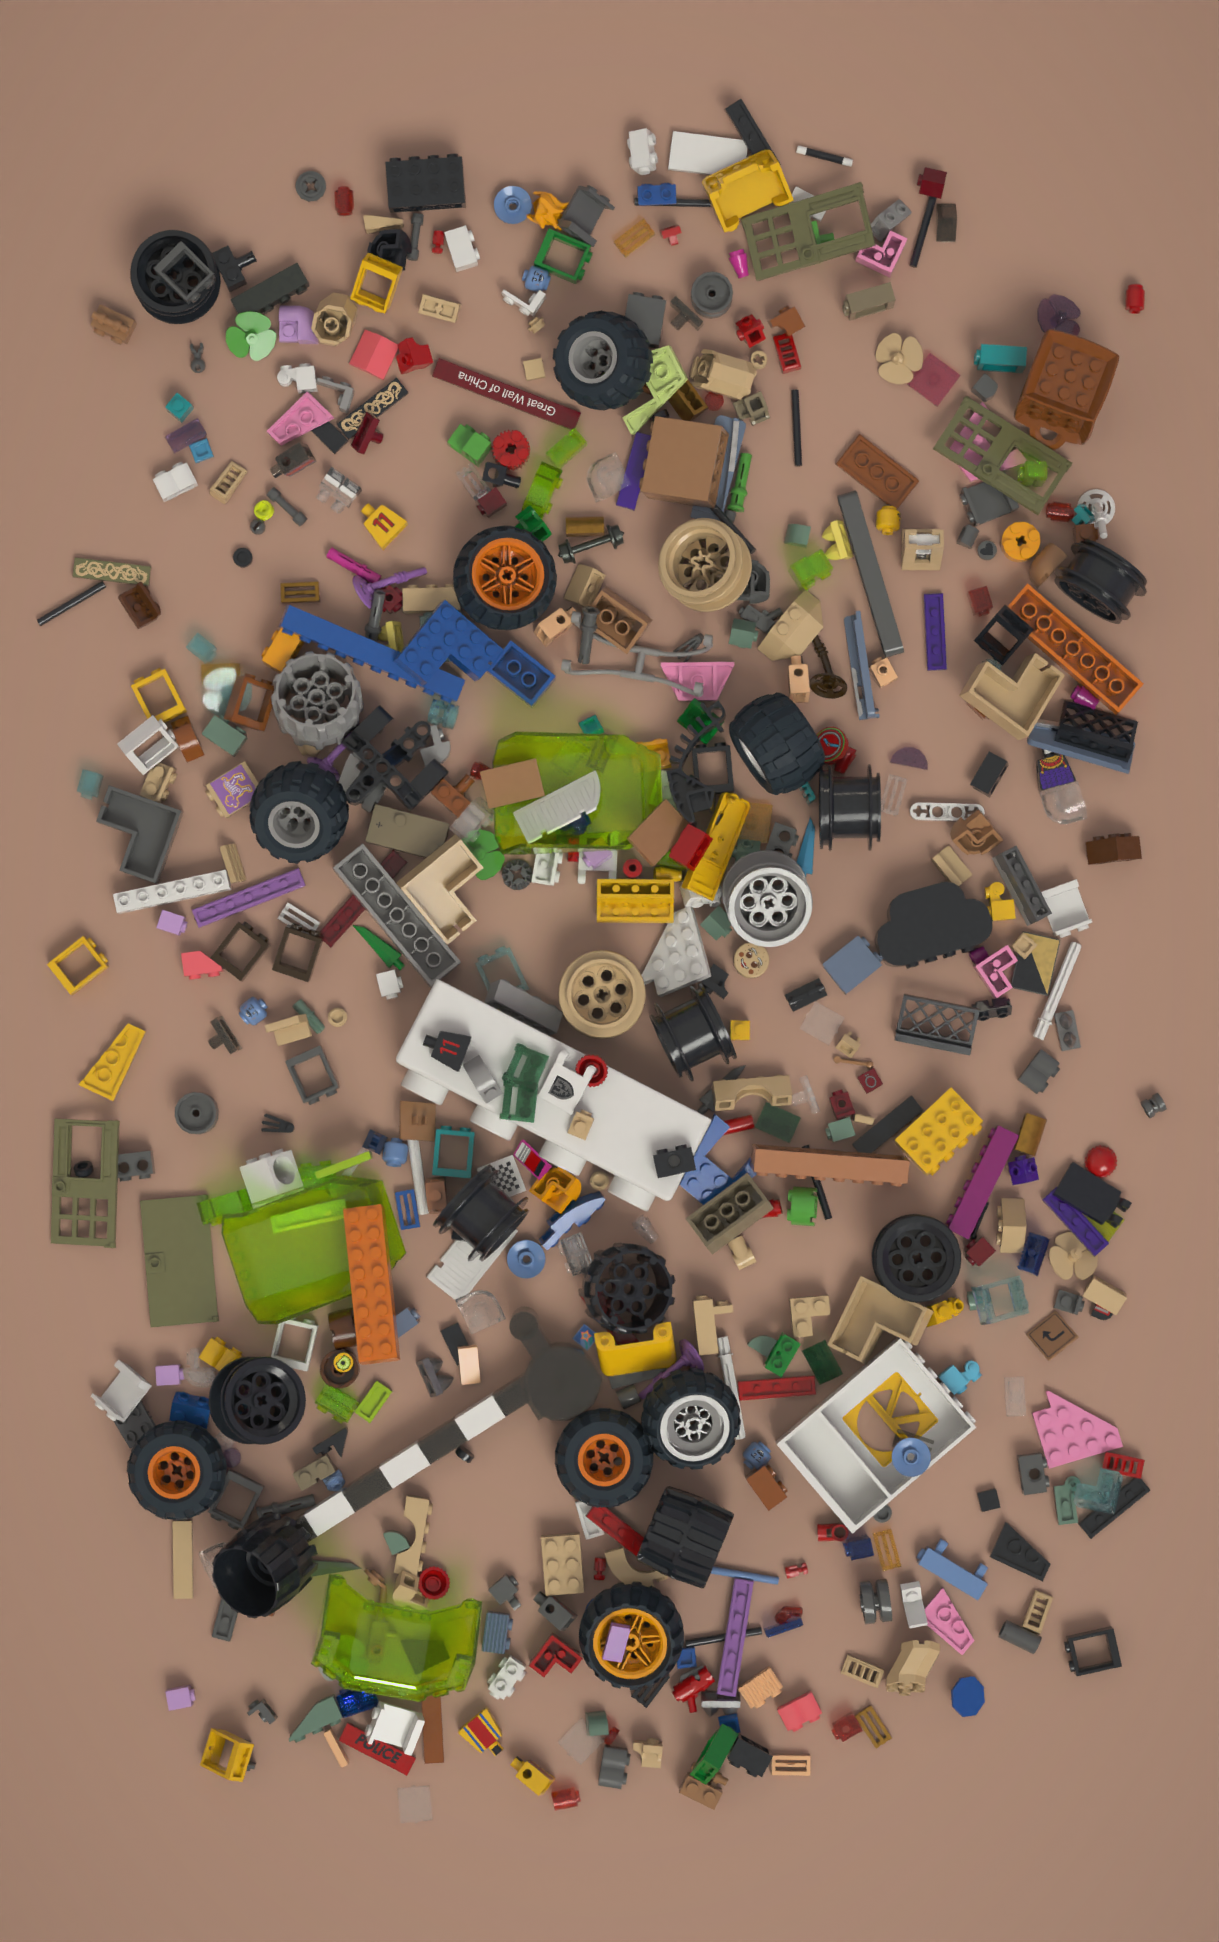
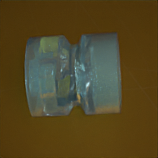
[427,699,460,730]

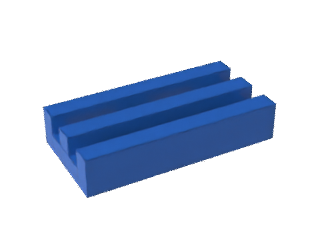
[395,1189,420,1230]

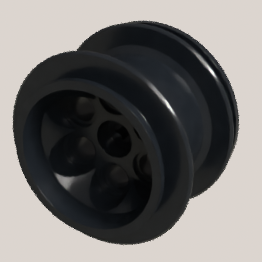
[130,230,221,324]
[819,764,881,851]
[649,983,737,1082]
[433,1164,529,1262]
[872,1214,961,1302]
[209,1357,306,1445]

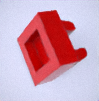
[659,224,682,246]

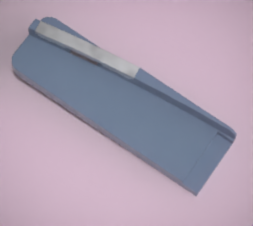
[690,415,746,521]
[844,611,880,720]
[1027,719,1135,774]

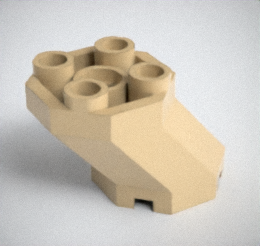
[311,292,358,346]
[690,349,757,400]
[886,1640,940,1696]

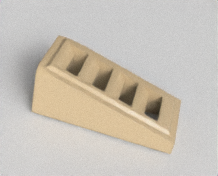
[363,215,404,234]
[210,461,247,504]
[1021,1590,1053,1635]
[841,1655,884,1688]

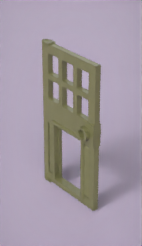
[741,182,876,281]
[933,396,1072,515]
[51,1118,120,1248]

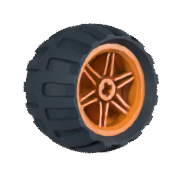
[453,525,557,630]

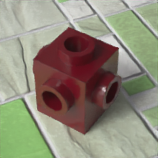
[380,585,403,614]

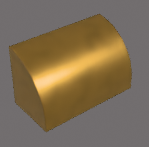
[668,380,708,421]
[566,516,604,537]
[1013,1113,1047,1156]

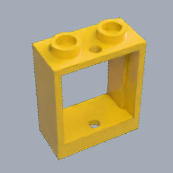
[350,253,403,314]
[131,668,187,723]
[47,936,109,995]
[200,1728,254,1782]

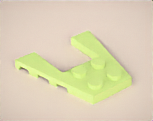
[601,345,688,435]

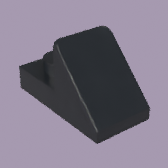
[312,1427,348,1457]

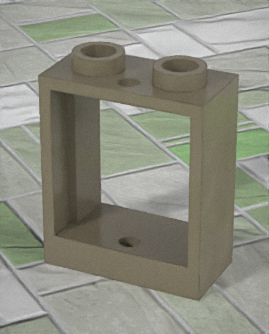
[842,282,896,321]

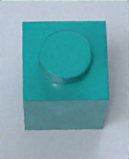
[165,393,194,423]

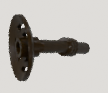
[809,635,847,699]

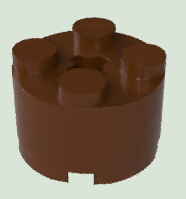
[328,1307,357,1350]
[320,1349,360,1388]

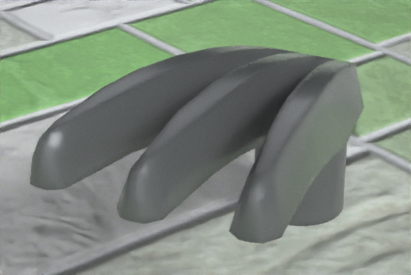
[673,633,704,662]

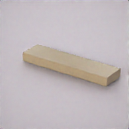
[172,1520,193,1599]

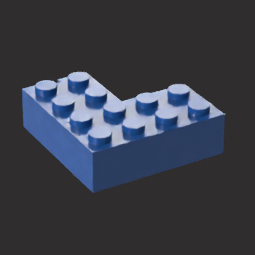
[393,600,504,686]

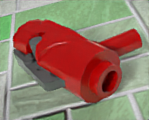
[672,1665,715,1713]

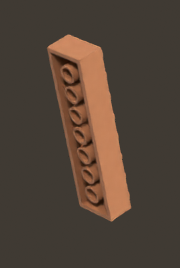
[750,1144,910,1187]

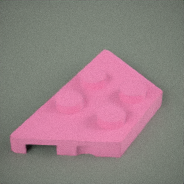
[661,662,734,701]

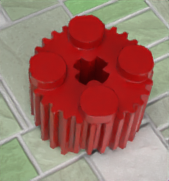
[492,430,530,471]

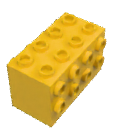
[895,1087,983,1176]

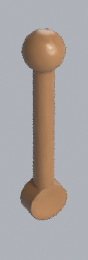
[834,1056,873,1068]

